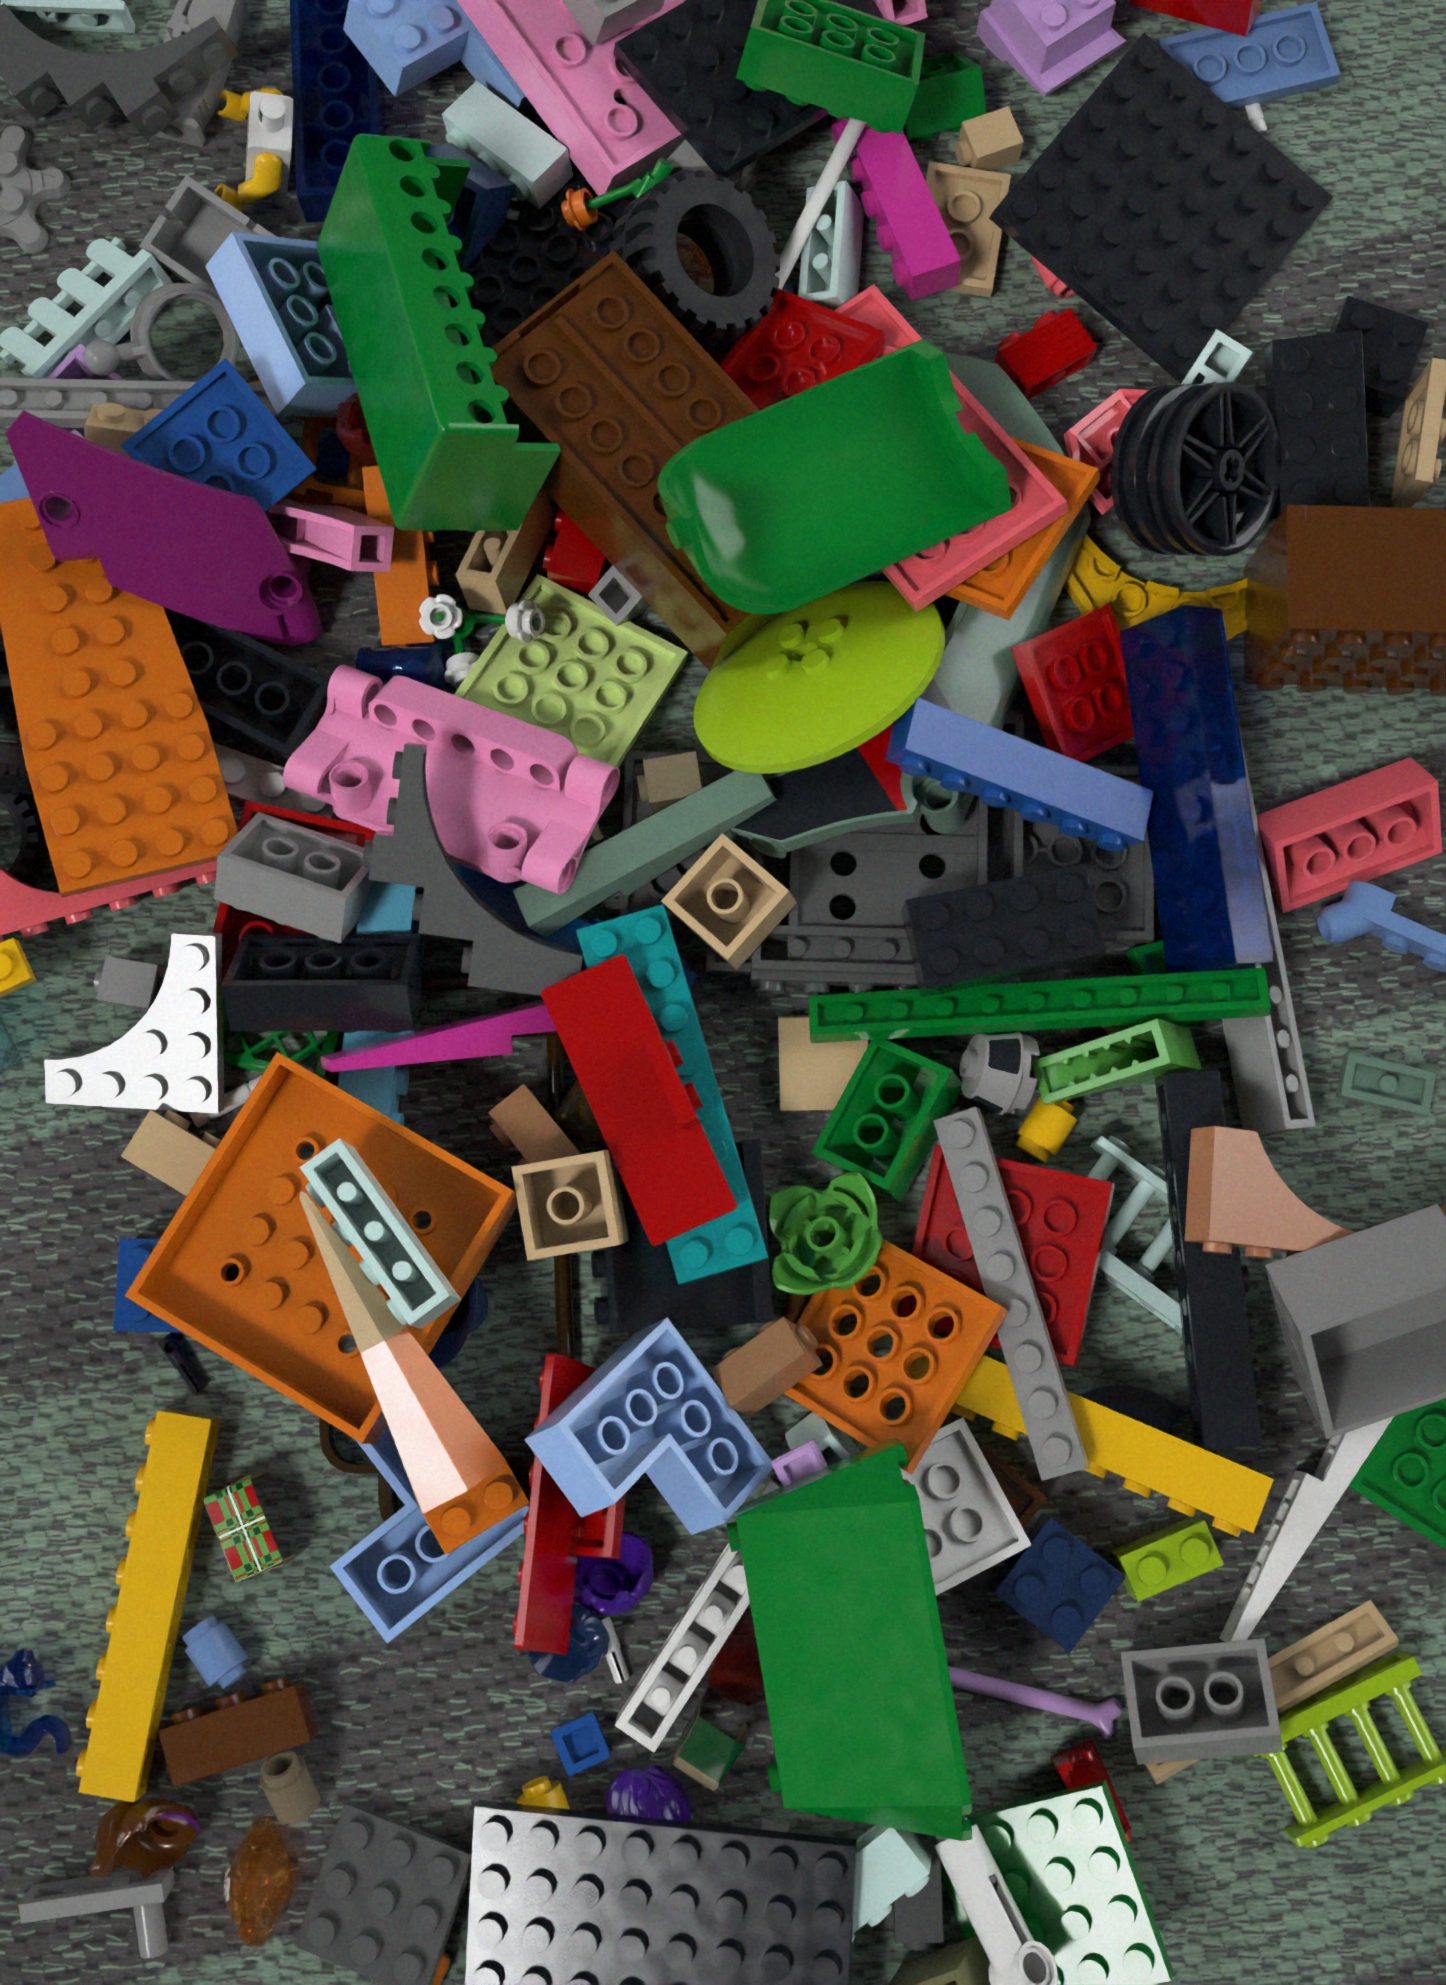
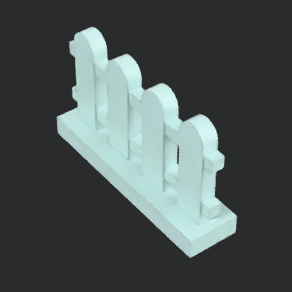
[0,237,173,379]

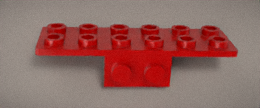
[541,954,737,1246]
[513,1353,626,1655]

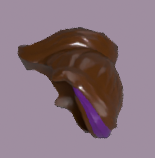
[89,1798,201,1878]

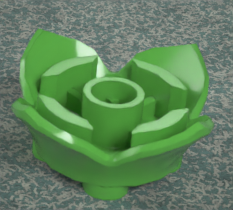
[768,1172,883,1295]

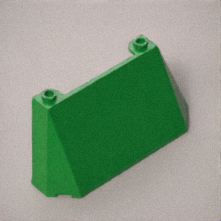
[726,1438,972,1841]

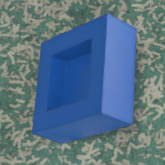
[550,1709,612,1777]

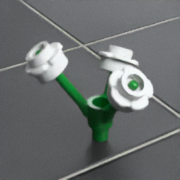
[419,594,545,689]

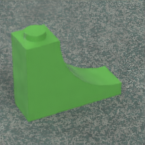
[1031,1019,1203,1106]

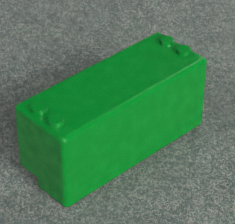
[317,134,561,532]

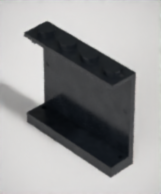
[591,1139,773,1334]

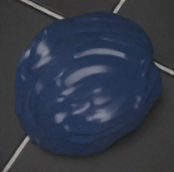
[527,1603,610,1683]

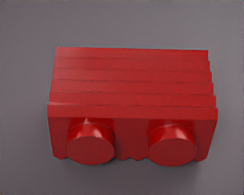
[994,307,1097,401]

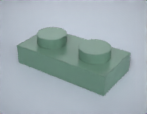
[1336,1052,1437,1118]

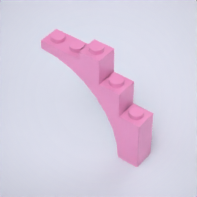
[265,497,394,572]

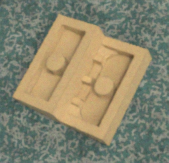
[778,1015,868,1111]

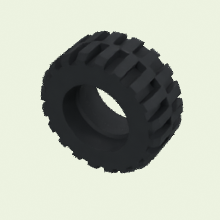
[609,169,780,352]

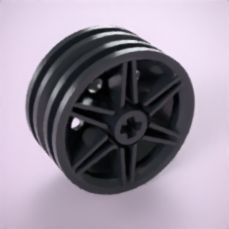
[1111,382,1281,556]

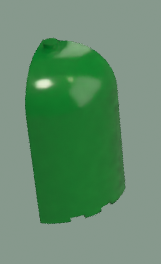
[658,339,1012,614]

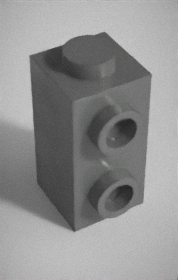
[883,1832,944,1951]

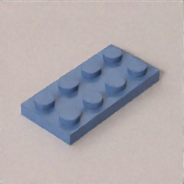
[1157,2,1341,109]

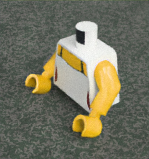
[214,87,293,212]

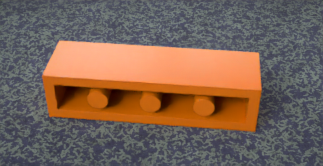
[362,464,440,646]

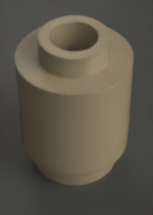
[260,1750,321,1824]

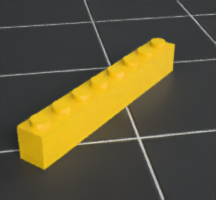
[910,1334,1274,1538]
[76,1409,221,1802]

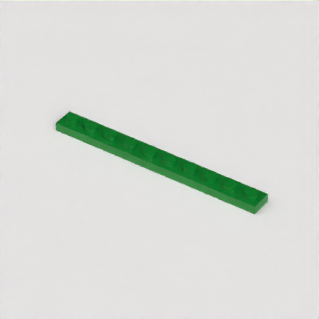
[809,968,1271,1043]

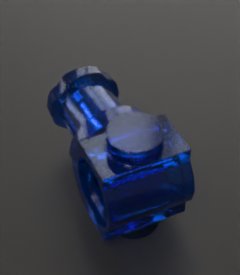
[356,640,447,689]

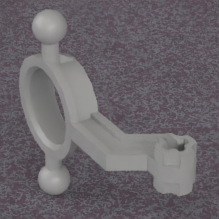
[84,283,240,382]

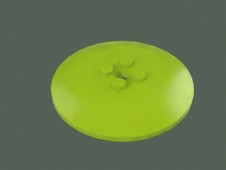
[693,581,945,774]

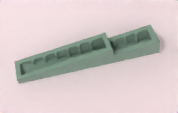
[513,770,777,938]

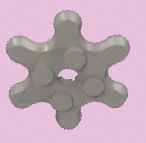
[0,125,71,254]

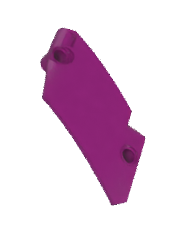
[5,410,323,647]

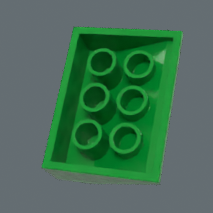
[736,0,925,134]

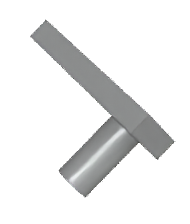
[18,1866,175,1958]

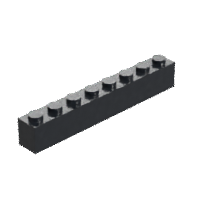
[1155,1070,1266,1449]

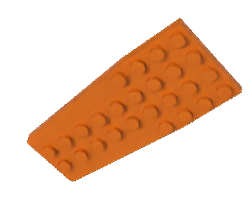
[0,498,238,898]

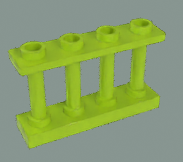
[1252,1650,1446,1848]

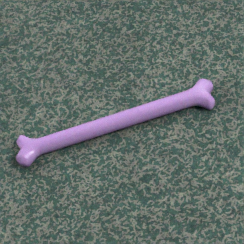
[948,1666,1123,1739]

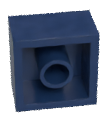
[988,1513,1125,1653]

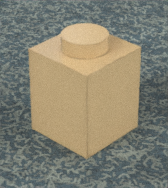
[955,106,1024,172]

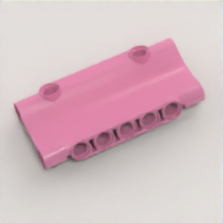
[283,664,620,896]

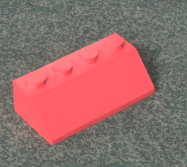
[1256,757,1443,914]

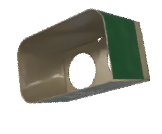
[673,1696,748,1791]

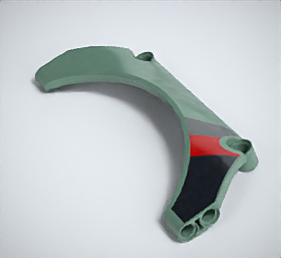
[724,352,1091,858]

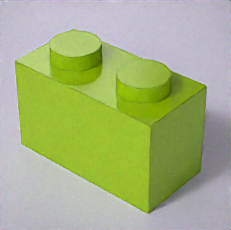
[1110,1516,1224,1602]

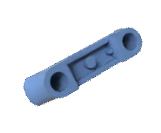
[1317,881,1446,972]

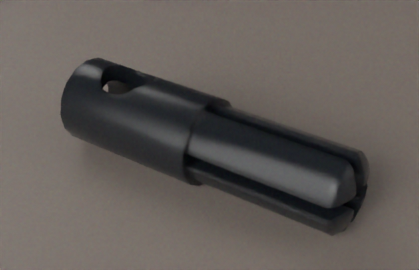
[158,1333,206,1393]

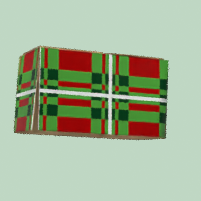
[204,1471,295,1582]

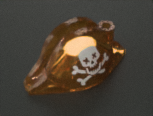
[224,1817,294,1947]

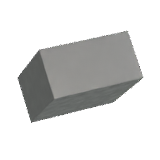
[1265,1204,1446,1440]

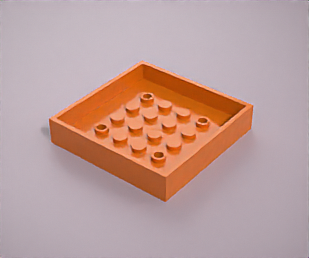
[125,1052,518,1444]

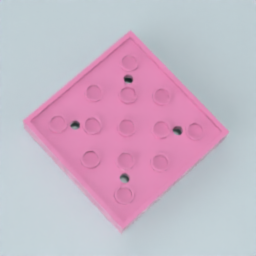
[456,0,686,196]

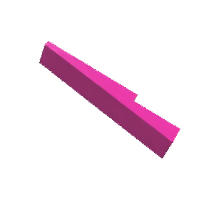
[321,999,557,1072]

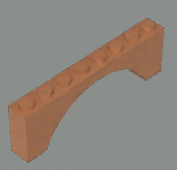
[1185,1126,1446,1259]

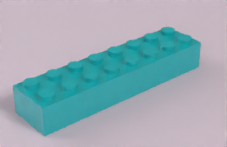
[576,904,769,1285]

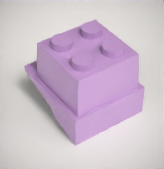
[976,0,1126,97]

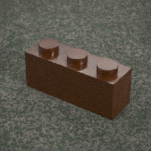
[158,1675,319,1787]

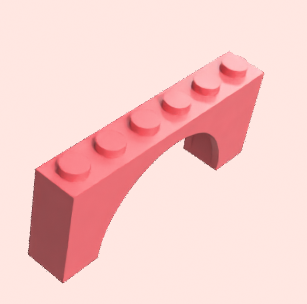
[0,861,217,943]

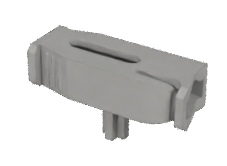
[154,0,247,147]

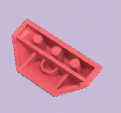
[1064,389,1149,515]

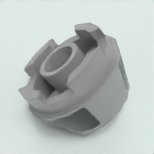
[959,1031,1040,1115]

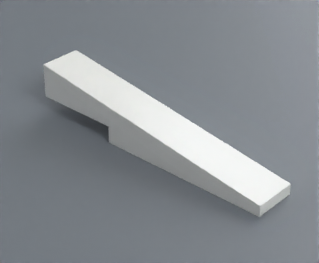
[1219,1416,1394,1642]

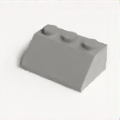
[214,812,374,943]

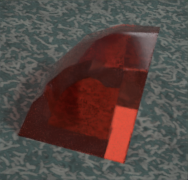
[707,1634,765,1706]

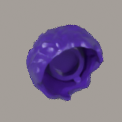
[573,1530,654,1615]
[606,1765,691,1822]

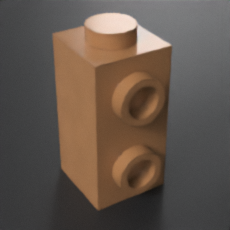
[488,1084,581,1165]
[710,1317,823,1417]

